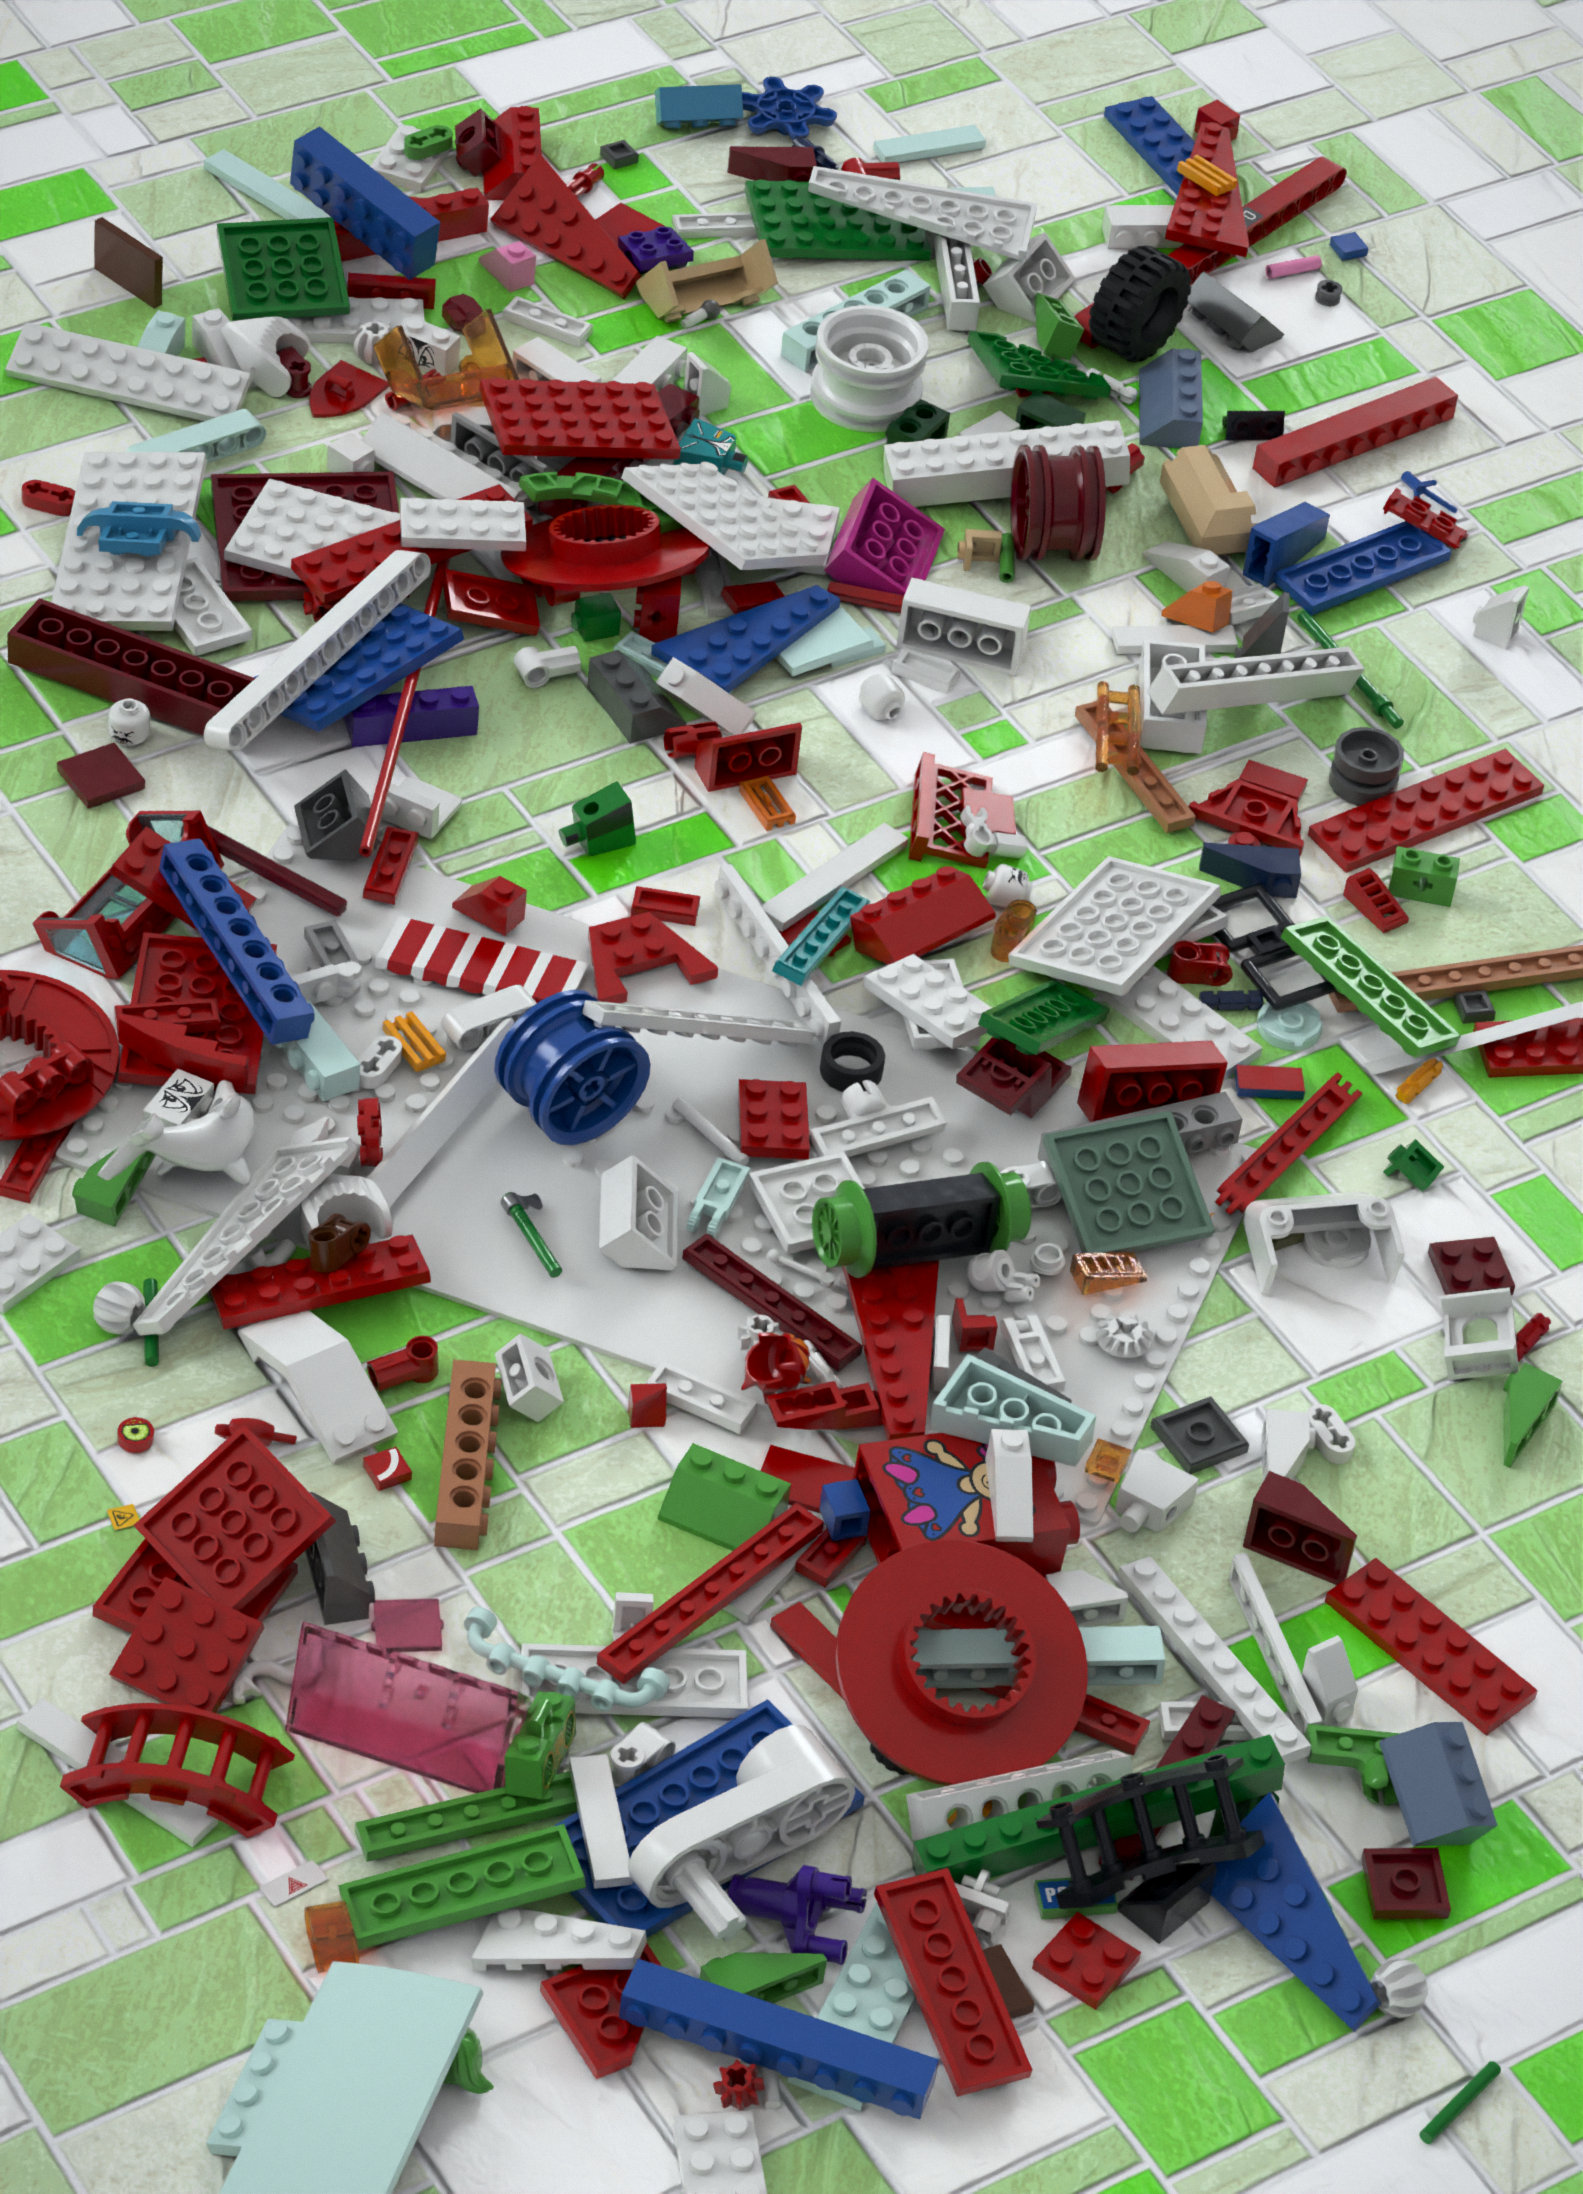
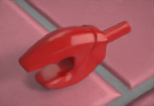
[214,1418,297,1447]

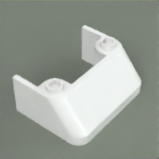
[1243,1192,1405,1295]

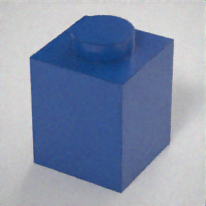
[819,1479,870,1541]

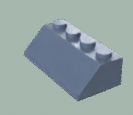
[1139,348,1203,449]

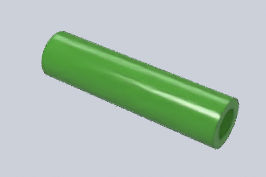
[999,533,1015,583]

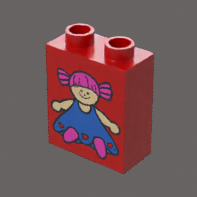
[852,1433,1080,1578]

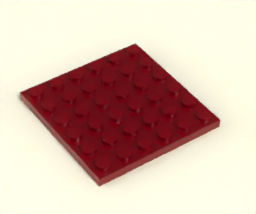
[211,471,410,602]

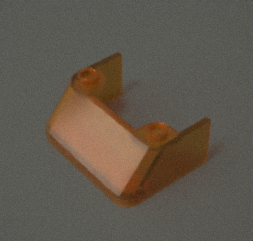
[373,309,519,410]

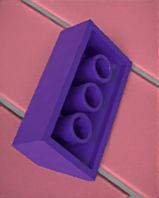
[343,686,479,748]

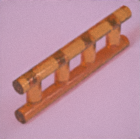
[1095,681,1140,776]

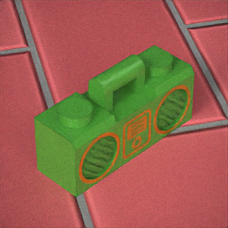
[504,1691,576,1800]

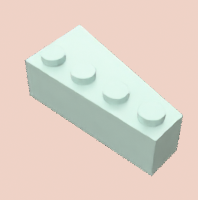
[930,1354,1096,1467]

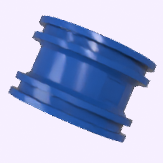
[494,990,651,1145]

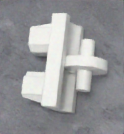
[954,1869,1009,1939]

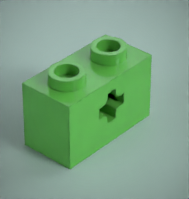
[1388,846,1460,907]

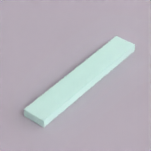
[204,149,330,220]

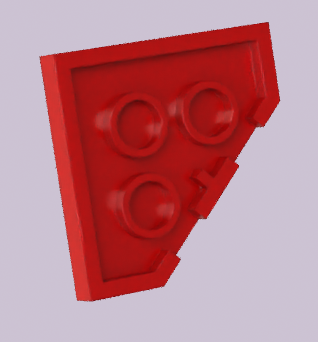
[540,1943,663,2080]

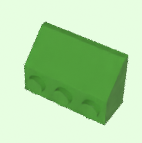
[658,1443,791,1551]

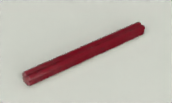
[183,825,347,917]

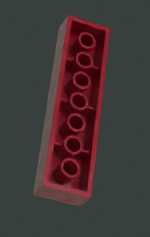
[7,598,255,736]

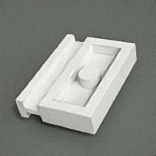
[1229,583,1279,625]

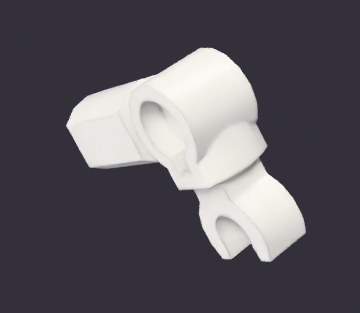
[960,806,1027,859]

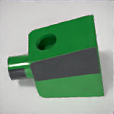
[559,781,636,856]

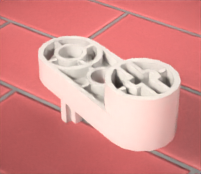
[628,1725,855,1942]

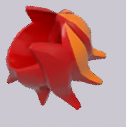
[741,1332,812,1404]

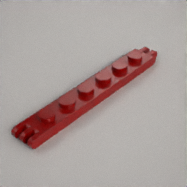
[1215,1072,1363,1216]

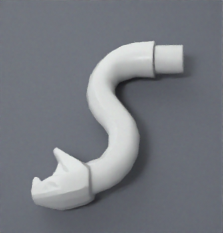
[231,1638,325,1705]

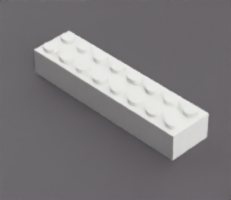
[884,420,1130,507]

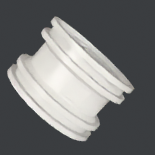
[810,305,929,432]

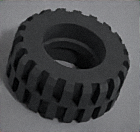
[1089,245,1191,362]

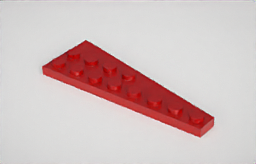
[842,1260,939,1440]

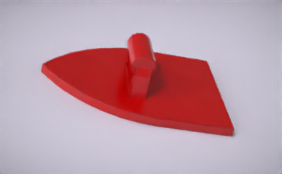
[309,360,390,418]

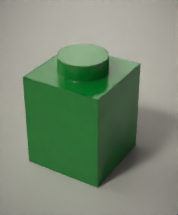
[571,592,621,642]

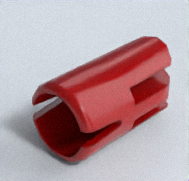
[663,721,723,759]

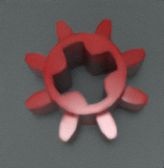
[303,590,341,622]
[713,2059,765,2111]

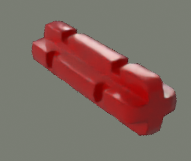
[1516,1313,1551,1362]

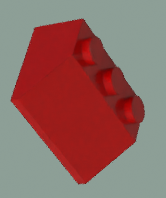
[694,723,802,792]

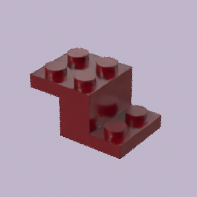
[956,1037,1072,1118]

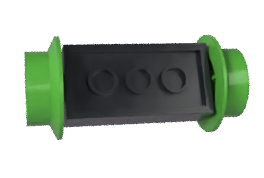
[812,1162,1031,1278]

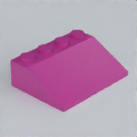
[824,478,945,595]

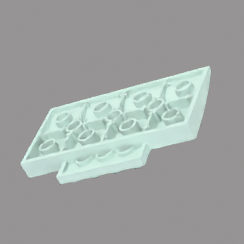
[206,1961,484,2194]

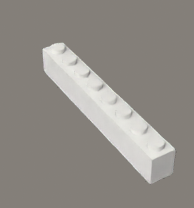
[537,336,688,472]
[1147,647,1365,715]

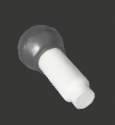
[681,299,721,328]

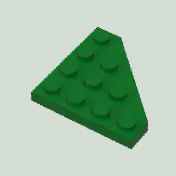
[967,330,1111,400]

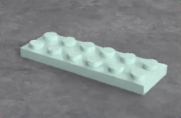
[787,1901,916,2112]

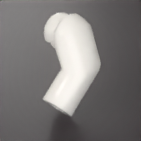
[246,1239,296,1270]

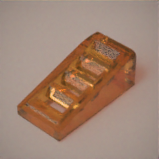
[1070,1253,1147,1295]

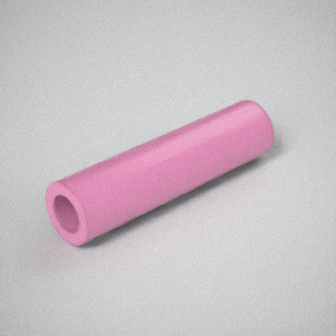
[1265,255,1322,279]

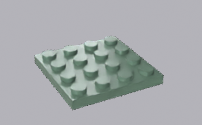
[1042,1110,1215,1262]

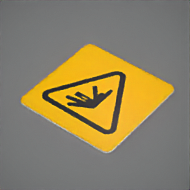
[107,1504,139,1530]

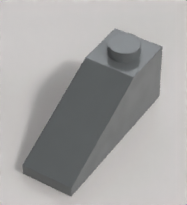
[1234,592,1290,658]

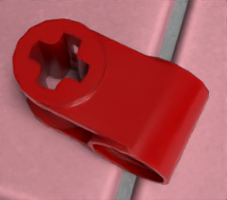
[1167,940,1233,986]

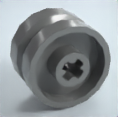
[1329,727,1404,805]

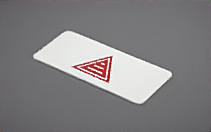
[259,1860,327,1907]

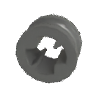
[1315,280,1342,307]

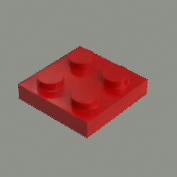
[1032,1911,1141,2010]

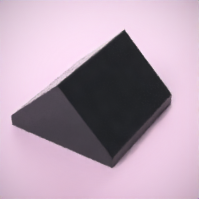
[1117,1863,1217,1944]

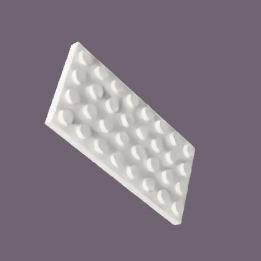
[51,451,207,631]

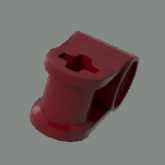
[276,346,312,398]

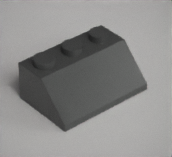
[1187,271,1285,352]
[587,650,687,744]
[294,769,382,861]
[305,1492,375,1625]

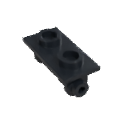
[1222,411,1285,440]

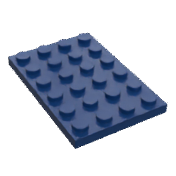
[254,603,464,732]

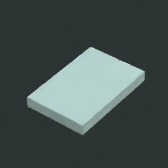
[775,607,873,677]

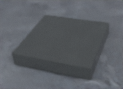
[1150,1396,1250,1474]

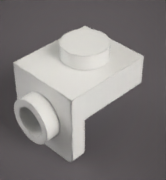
[612,1592,654,1642]

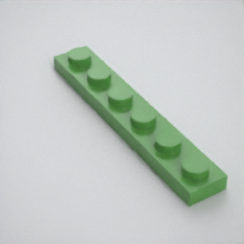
[355,1771,578,1862]

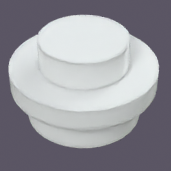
[1030,1243,1065,1275]

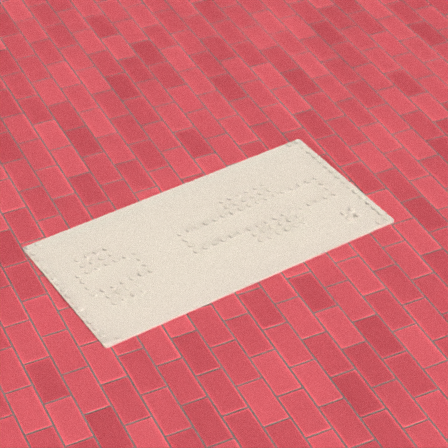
[56,825,1257,1527]

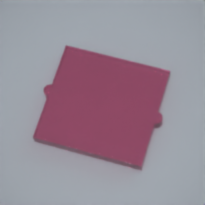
[371,1599,444,1653]

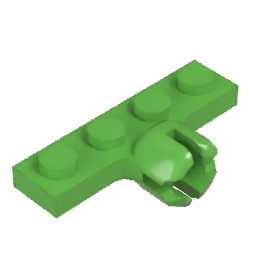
[1304,1724,1400,1806]

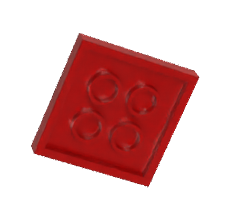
[109,1576,265,1713]

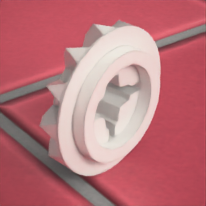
[1096,1311,1153,1358]

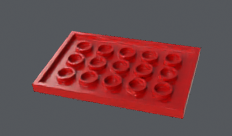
[479,378,681,459]
[118,932,277,1095]

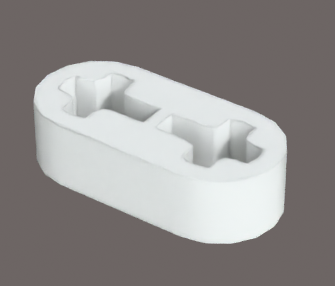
[357,1035,402,1089]
[1307,1404,1355,1464]

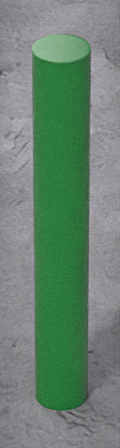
[143,1278,159,1367]
[1419,2061,1501,2144]

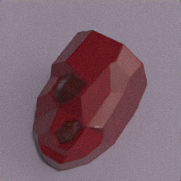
[442,294,488,338]

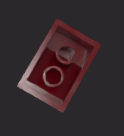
[1243,1471,1357,1585]

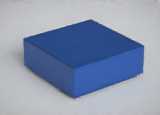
[1329,232,1368,261]

